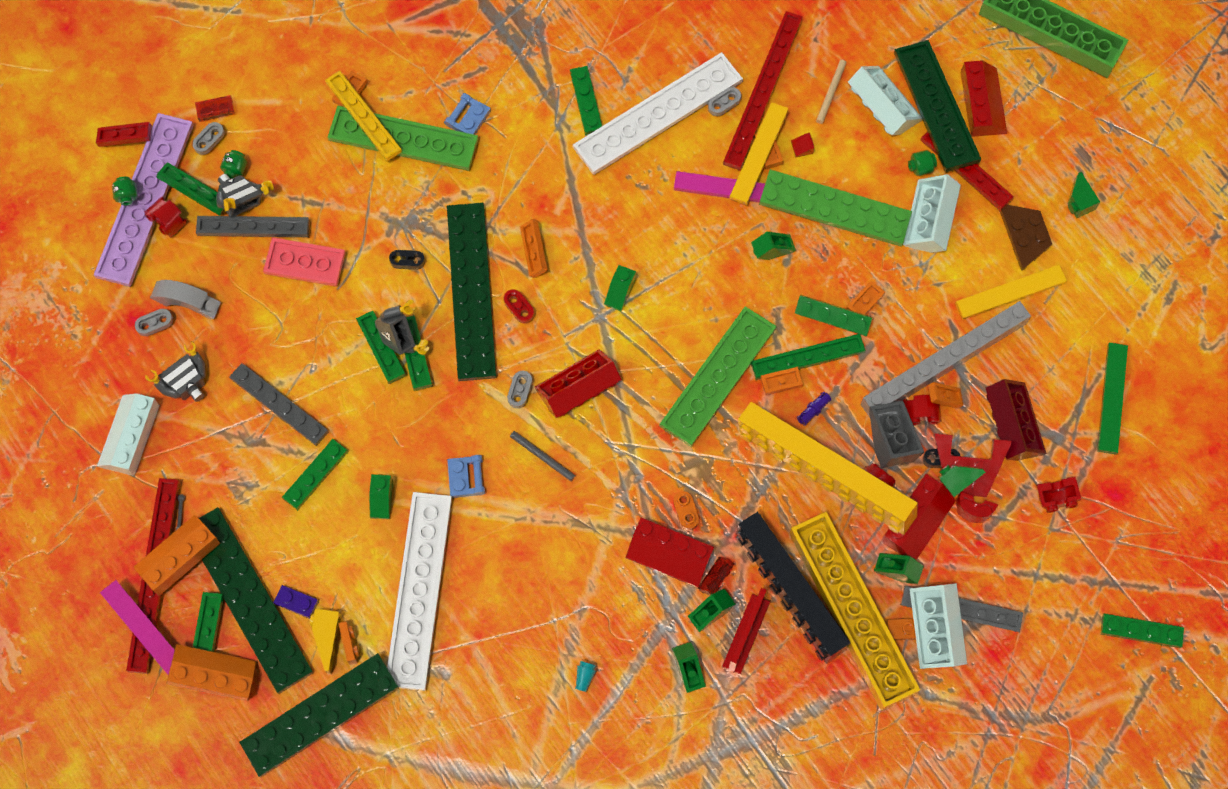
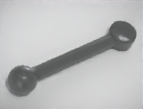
[176,494,185,530]

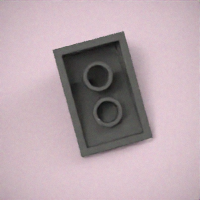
[869,401,924,468]

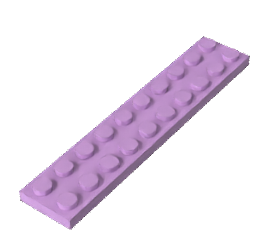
[94,113,194,287]

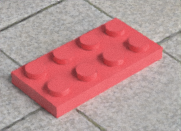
[263,237,346,287]

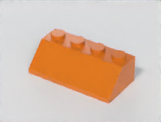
[134,515,220,596]
[166,644,256,701]

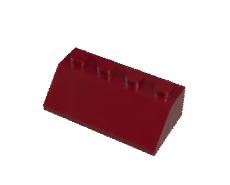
[986,379,1047,461]

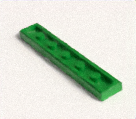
[751,334,866,380]
[1097,342,1128,455]

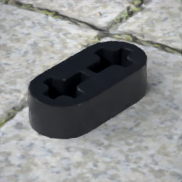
[389,250,425,270]
[923,449,960,468]

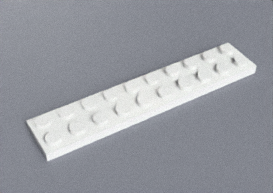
[573,52,743,175]
[387,492,452,691]

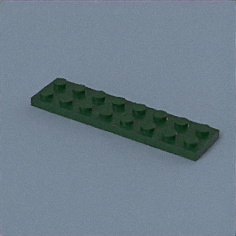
[894,40,981,172]
[239,653,399,777]

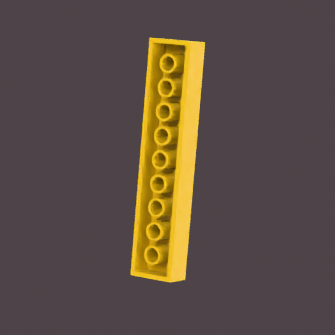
[738,402,918,535]
[789,512,920,711]

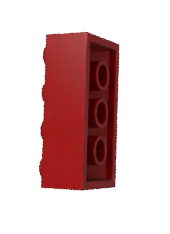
[960,60,1007,137]
[535,349,622,418]
[881,474,956,560]
[625,517,714,588]

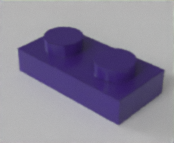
[273,585,319,619]

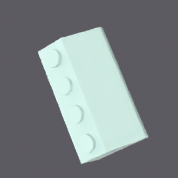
[848,66,923,135]
[903,174,961,253]
[97,394,160,476]
[910,583,967,669]

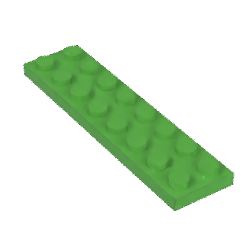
[327,106,479,171]
[759,169,912,247]
[659,306,777,447]

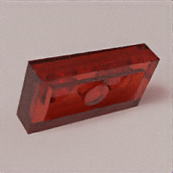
[195,95,235,122]
[697,557,735,595]

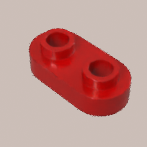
[504,289,534,323]

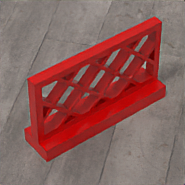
[722,588,770,675]

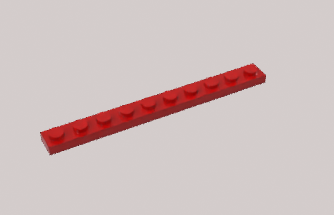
[723,11,803,170]
[126,478,180,674]

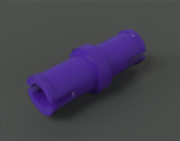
[797,392,831,426]

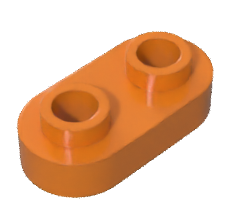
[673,491,699,530]

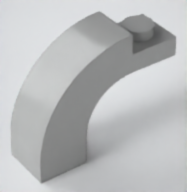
[150,280,221,320]

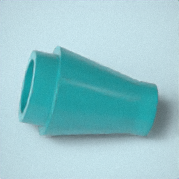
[575,661,596,692]

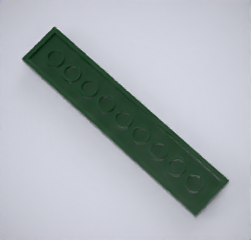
[447,202,496,382]
[199,507,313,694]

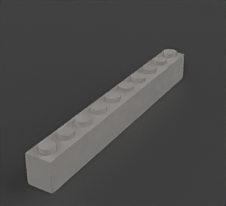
[861,301,1031,417]

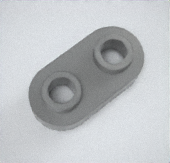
[708,87,741,116]
[193,122,225,155]
[135,309,173,336]
[507,371,532,409]

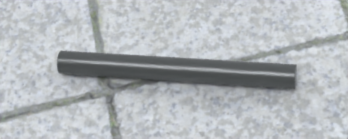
[510,431,576,481]

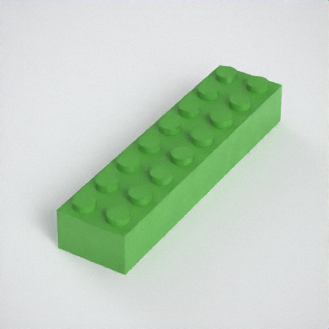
[979,0,1129,78]

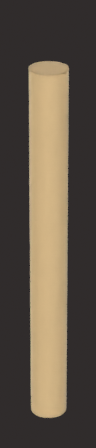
[816,60,847,124]

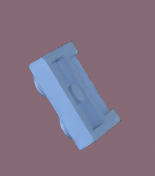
[444,93,491,135]
[447,455,485,498]

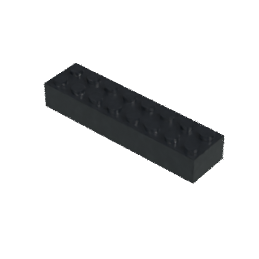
[735,511,850,664]

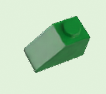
[1067,172,1100,218]
[751,231,796,260]
[604,265,636,312]
[938,465,986,497]
[369,474,393,519]
[874,553,924,584]
[688,589,736,632]
[672,642,706,693]

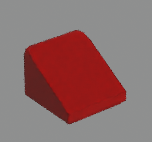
[791,132,814,157]

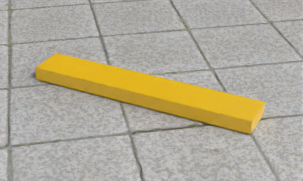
[325,71,402,161]
[730,102,788,205]
[955,265,1067,320]

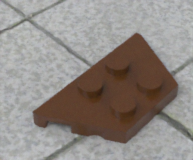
[999,205,1052,271]

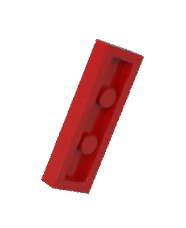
[96,122,152,147]

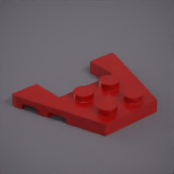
[934,433,1012,497]

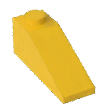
[310,609,342,675]

